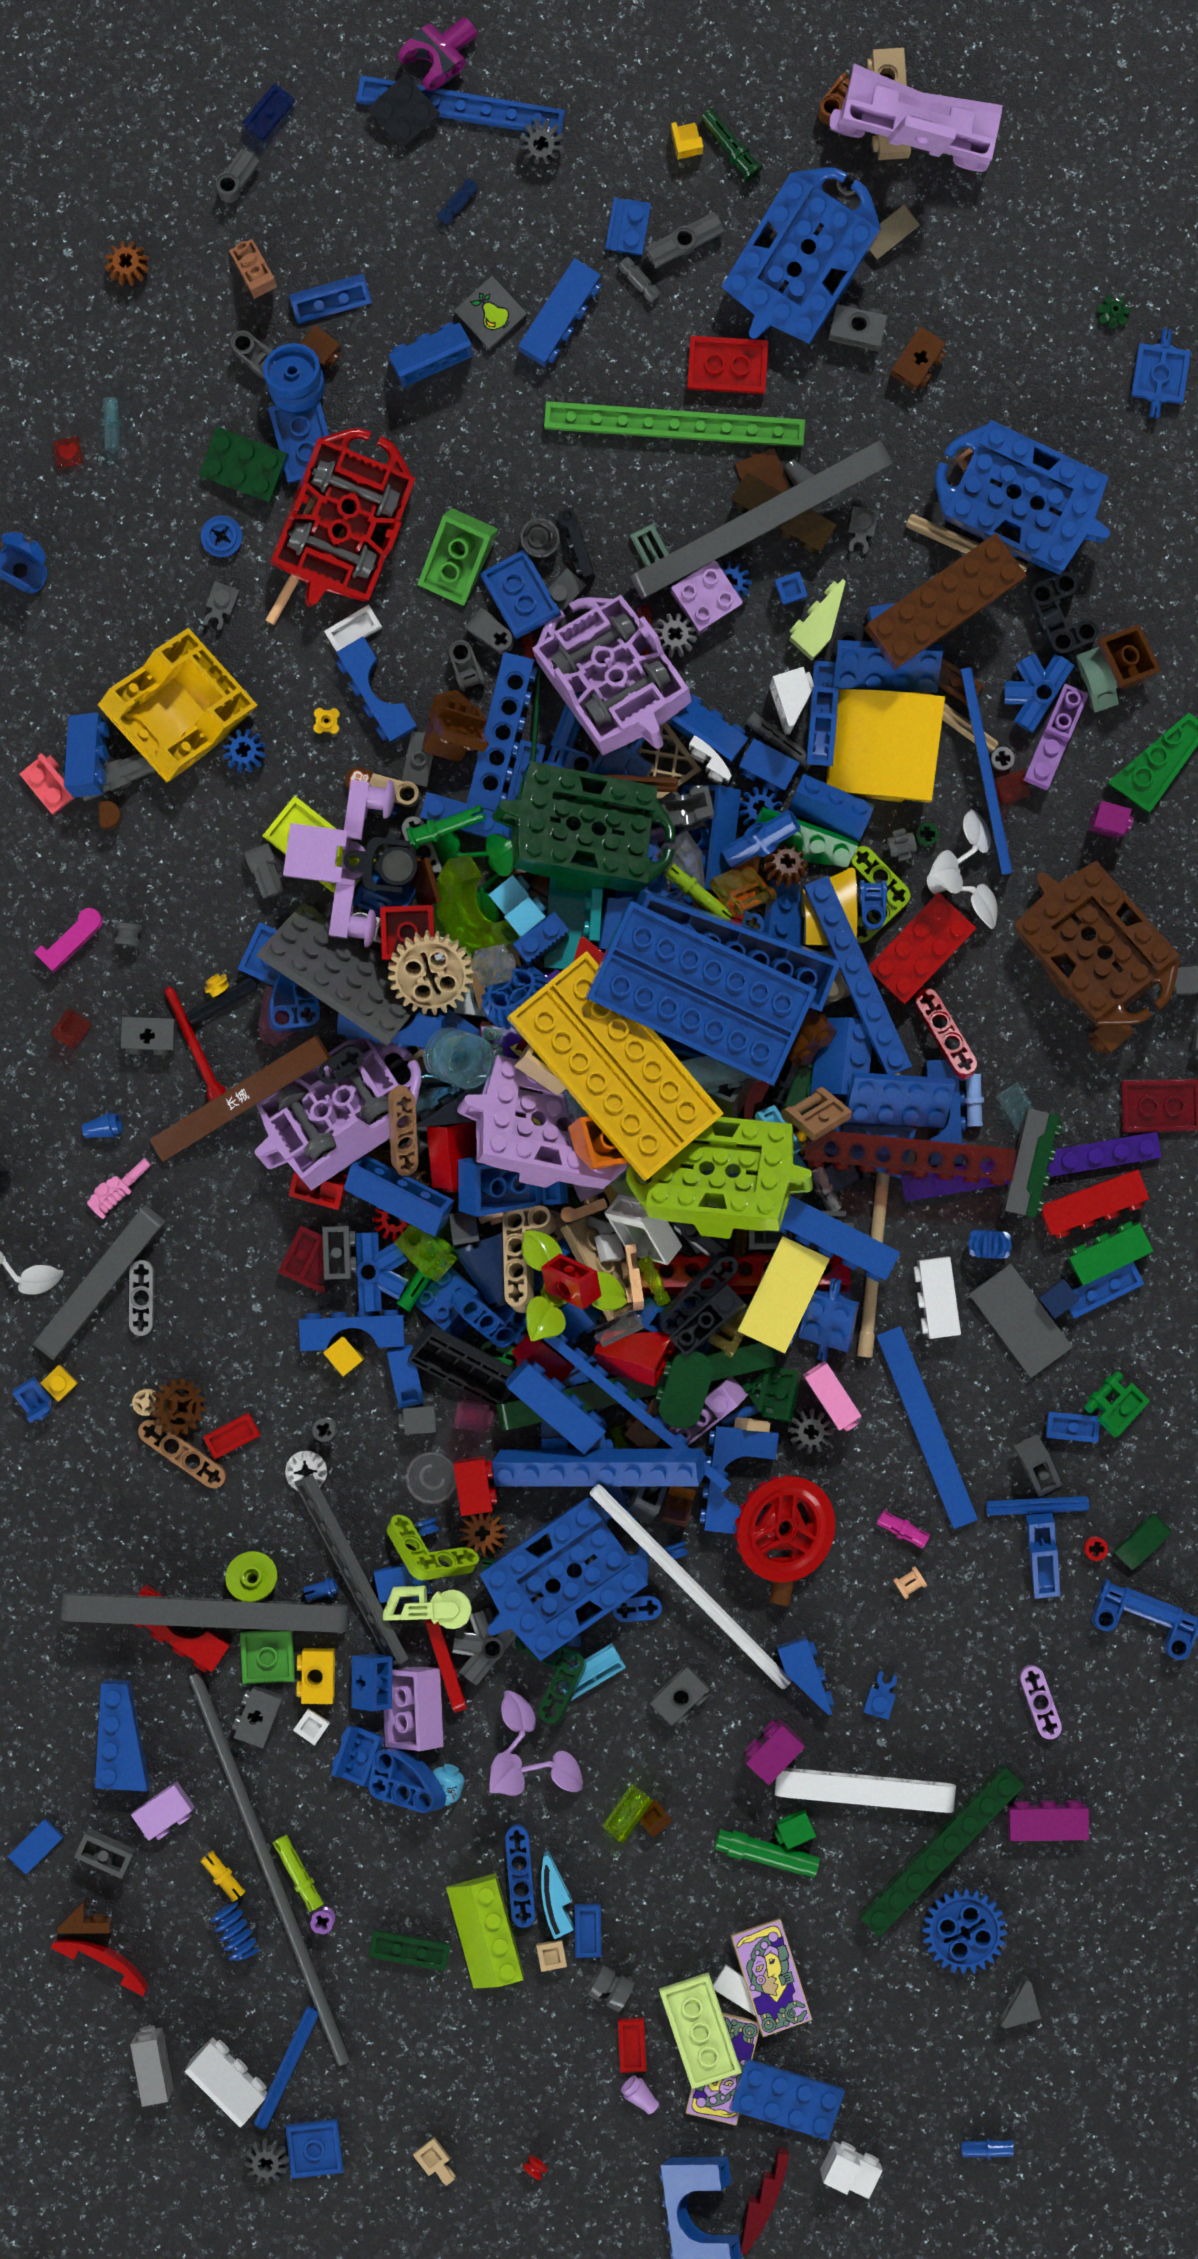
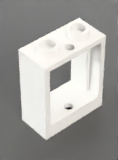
[605,1194,682,1265]

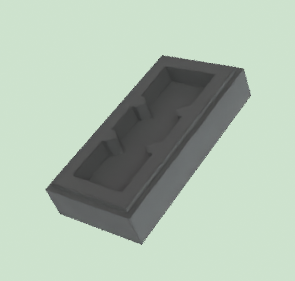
[402,731,434,787]

